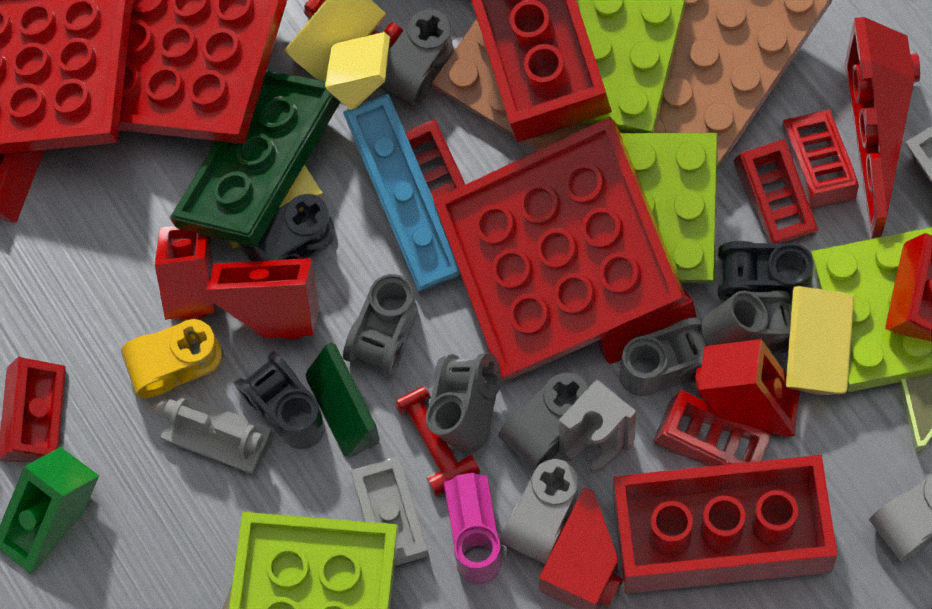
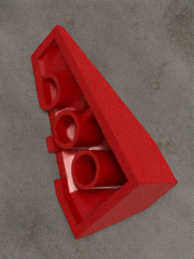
[844,17,921,238]

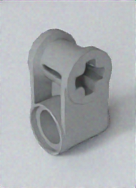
[500,459,578,564]
[869,474,932,562]

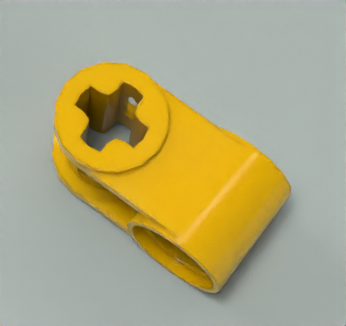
[121,319,223,399]

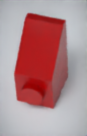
[155,226,215,321]
[206,258,320,340]
[696,339,800,437]
[539,487,623,609]

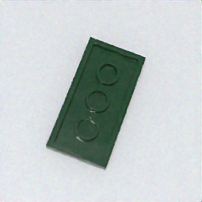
[169,70,341,247]

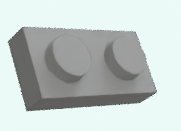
[350,456,429,566]

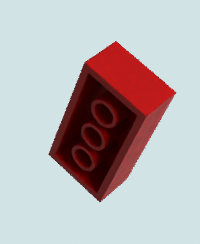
[471,0,612,143]
[613,455,838,594]

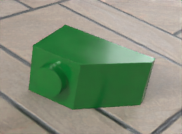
[0,447,100,573]

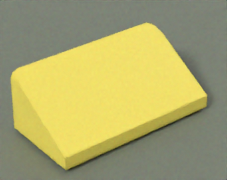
[284,0,387,82]
[325,32,390,110]
[786,286,854,395]

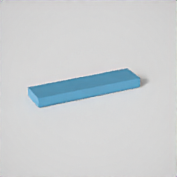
[343,93,461,293]

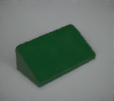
[305,342,380,458]

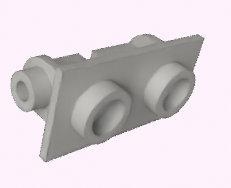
[160,393,272,474]

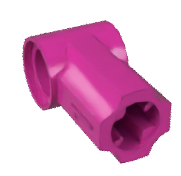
[444,473,502,584]

